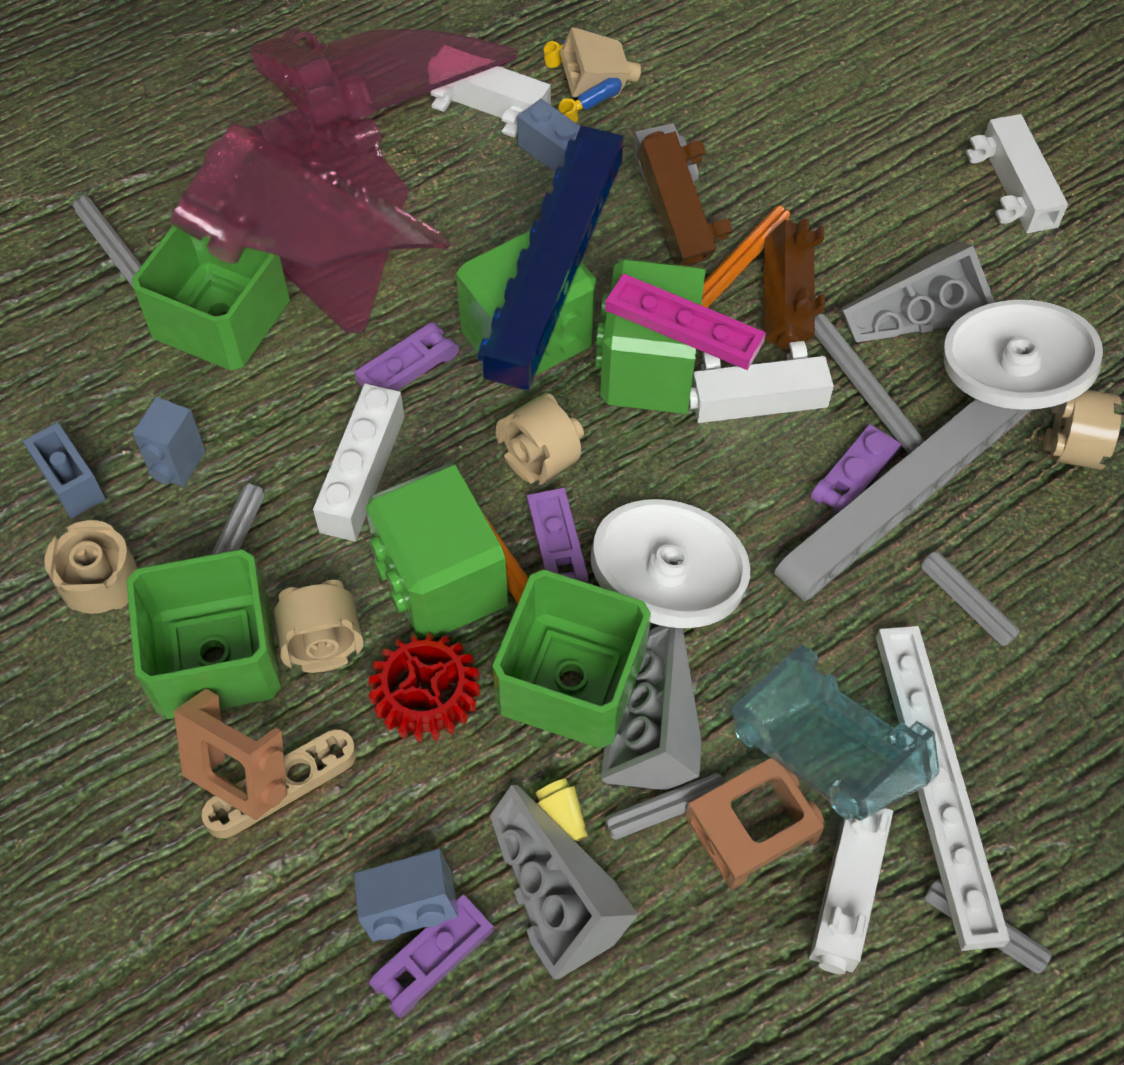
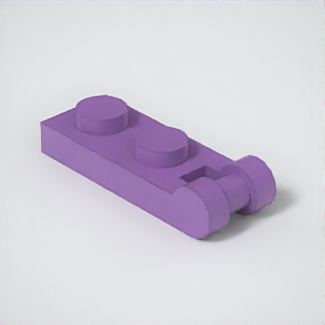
[354,322,459,391]
[811,424,901,514]
[527,488,589,584]
[369,894,494,1018]

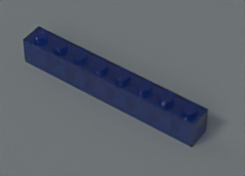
[478,125,624,391]

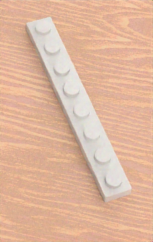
[876,626,1010,951]

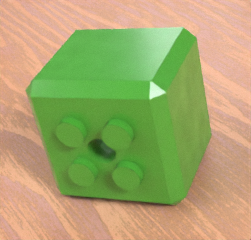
[131,210,290,371]
[456,224,596,387]
[595,259,706,414]
[366,462,508,639]
[126,549,281,719]
[492,569,651,749]

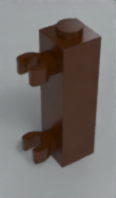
[637,131,733,266]
[763,219,825,351]

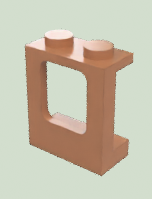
[174,689,287,820]
[685,755,824,891]

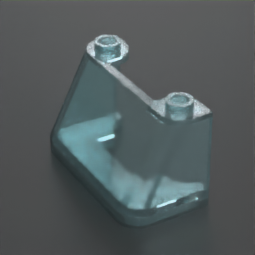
[731,644,940,821]

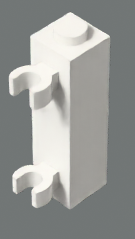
[428,47,551,137]
[966,114,1068,234]
[688,341,834,423]
[809,798,893,974]

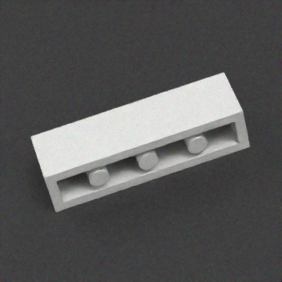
[313,384,404,542]

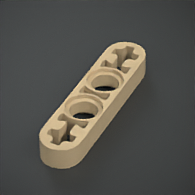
[201,730,356,838]

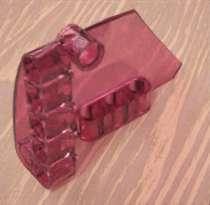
[169,121,451,269]

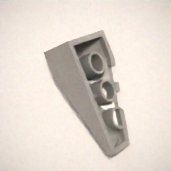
[841,241,995,343]
[601,625,701,790]
[490,785,638,979]

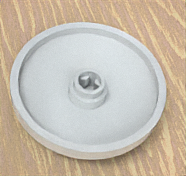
[944,300,1103,410]
[591,499,750,628]

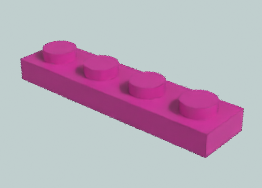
[605,273,766,370]

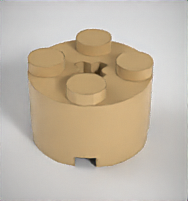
[1043,390,1121,470]
[496,393,584,485]
[44,520,138,614]
[273,580,363,673]

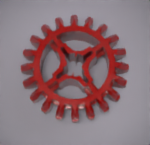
[368,631,481,743]

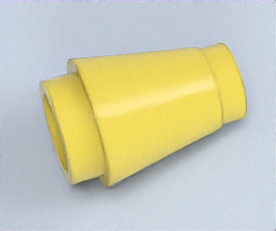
[535,778,588,843]

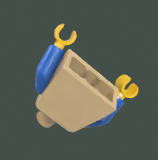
[544,27,641,123]

